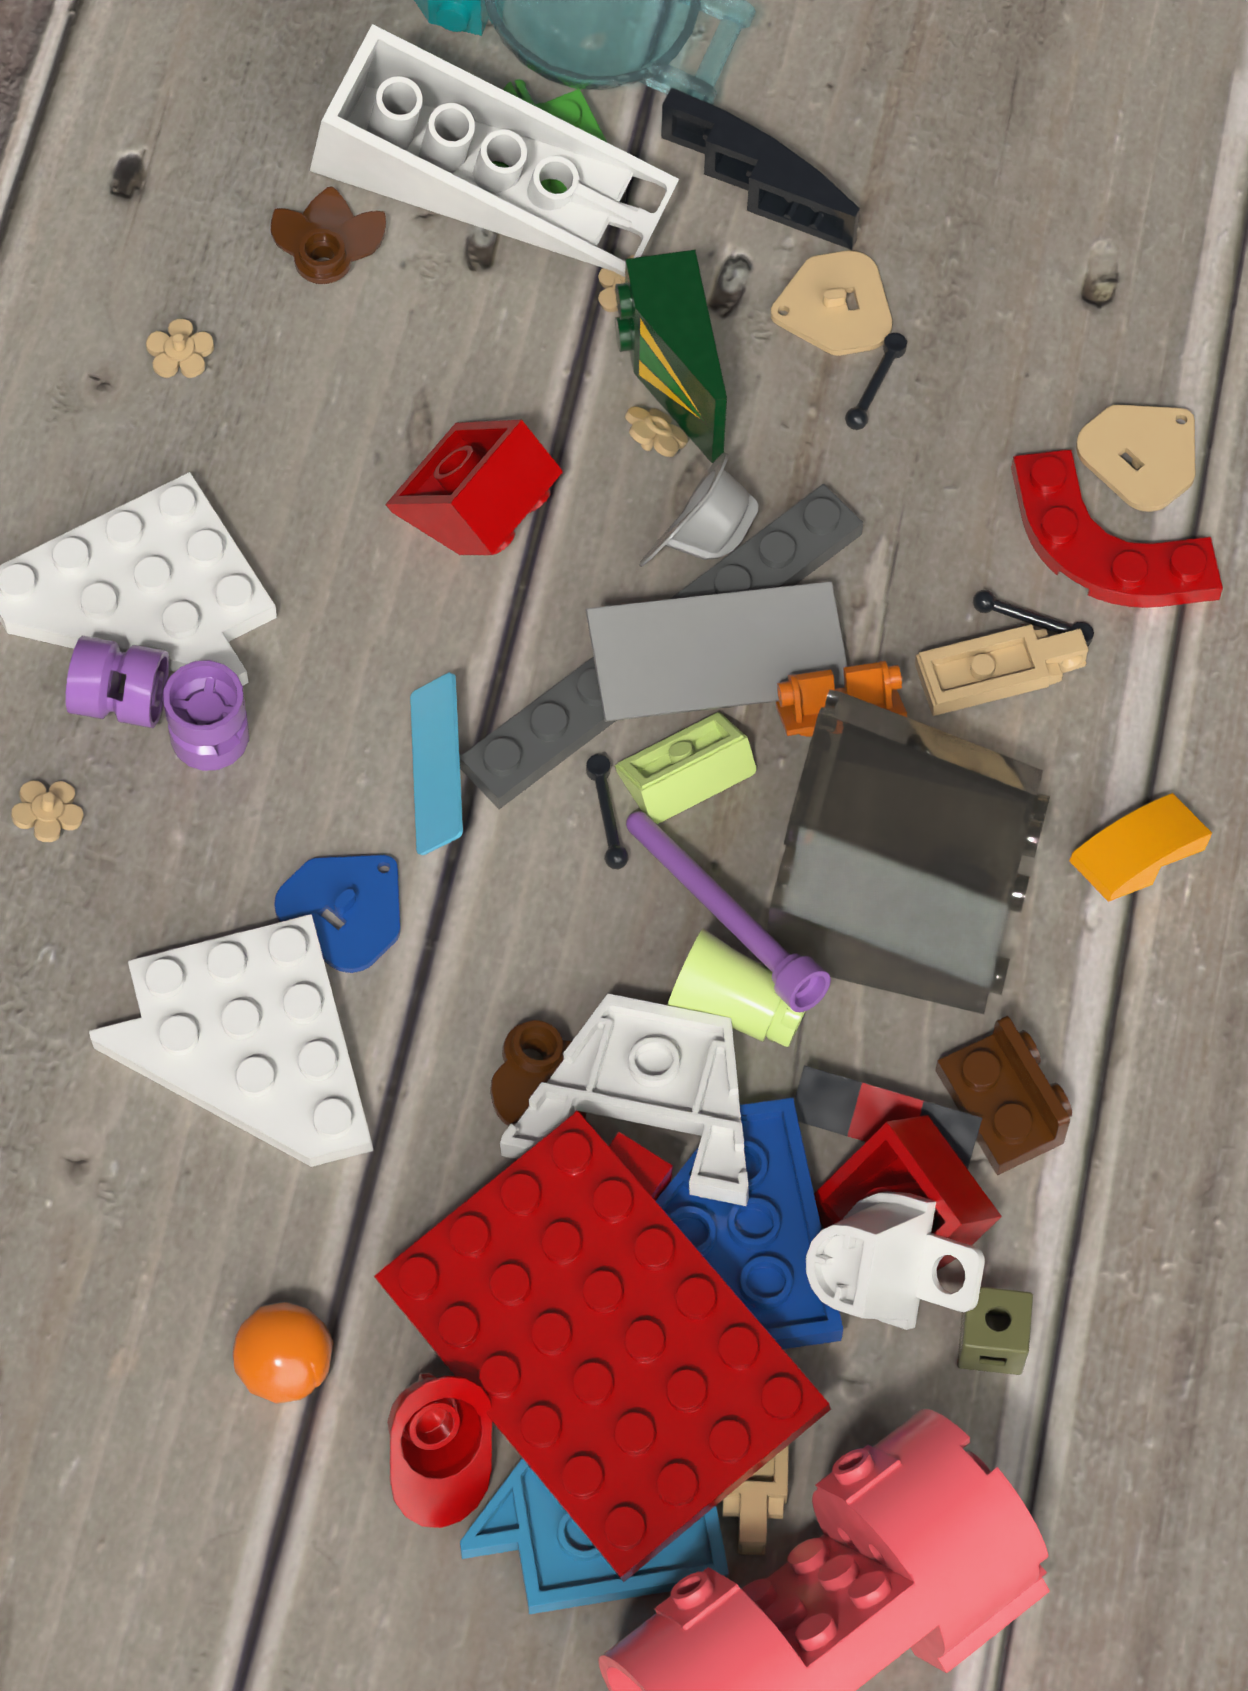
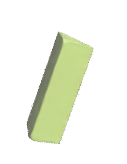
[615,712,756,824]

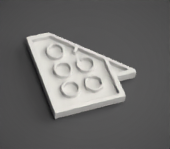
[0,472,277,686]

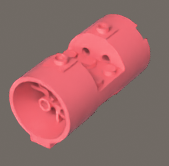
[598,1409,1050,1691]

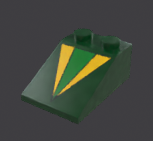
[615,250,727,463]

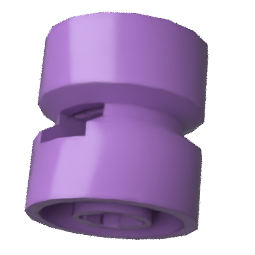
[65,636,169,728]
[163,660,249,771]

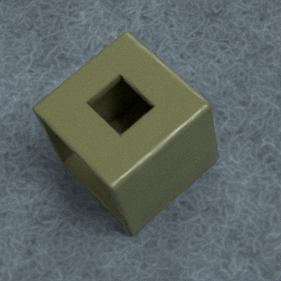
[957,1287,1033,1375]

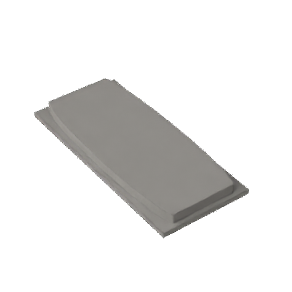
[585,581,848,722]

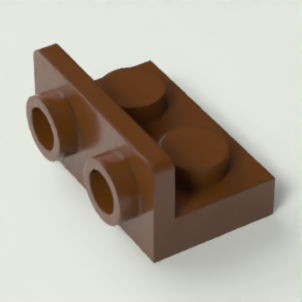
[935,1016,1072,1176]

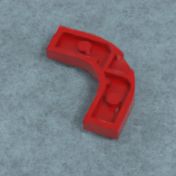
[1011,449,1223,608]

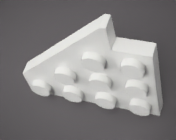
[89,914,373,1167]

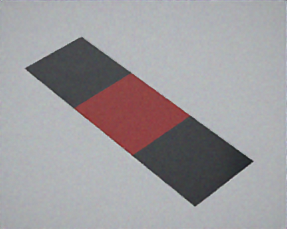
[794,1065,982,1169]

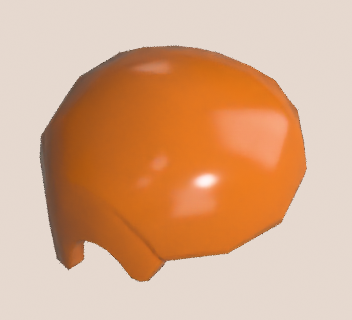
[233,1302,334,1404]

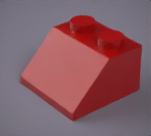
[385,419,563,555]
[814,1115,1002,1271]

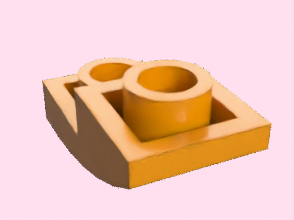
[1069,793,1212,902]

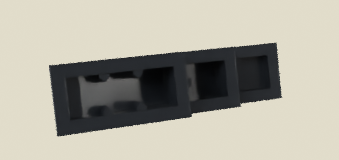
[661,87,860,250]

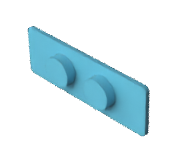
[410,672,463,855]

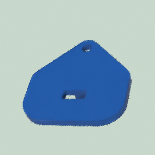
[274,855,400,973]

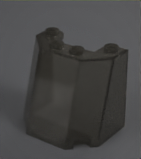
[767,690,1050,1014]

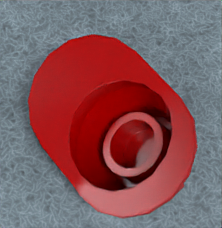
[387,1373,492,1528]

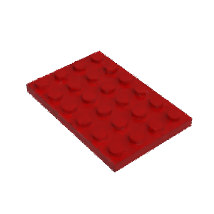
[374,1111,831,1582]

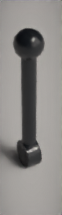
[845,333,907,430]
[973,590,1094,647]
[586,754,629,870]

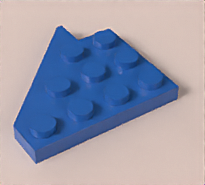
[656,1098,843,1349]

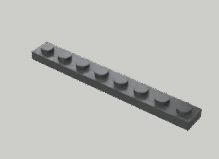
[460,484,863,809]

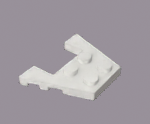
[500,994,749,1206]

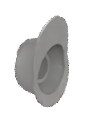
[639,452,759,567]

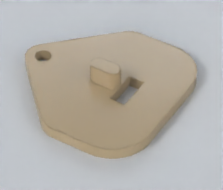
[771,251,892,356]
[1076,405,1195,512]

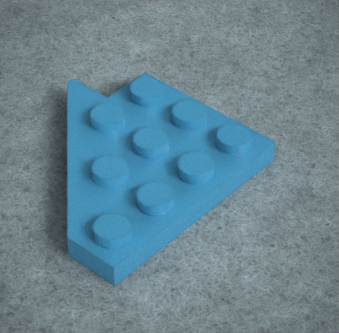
[460,1459,729,1614]

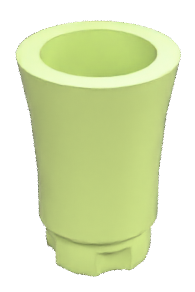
[667,928,806,1047]

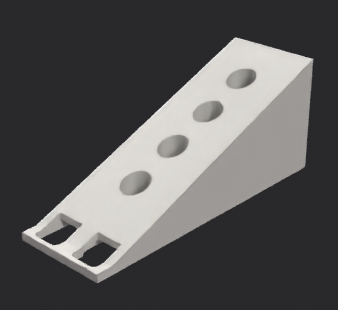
[310,24,679,277]

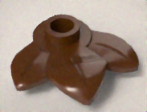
[271,186,386,284]
[490,1020,587,1126]

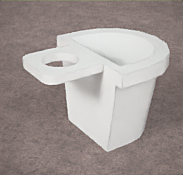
[806,1191,985,1330]

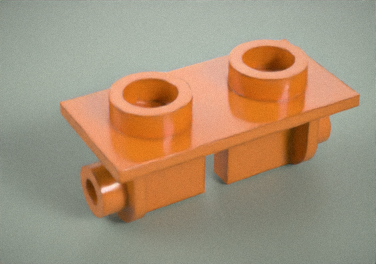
[776,661,907,737]

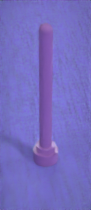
[626,811,831,1012]

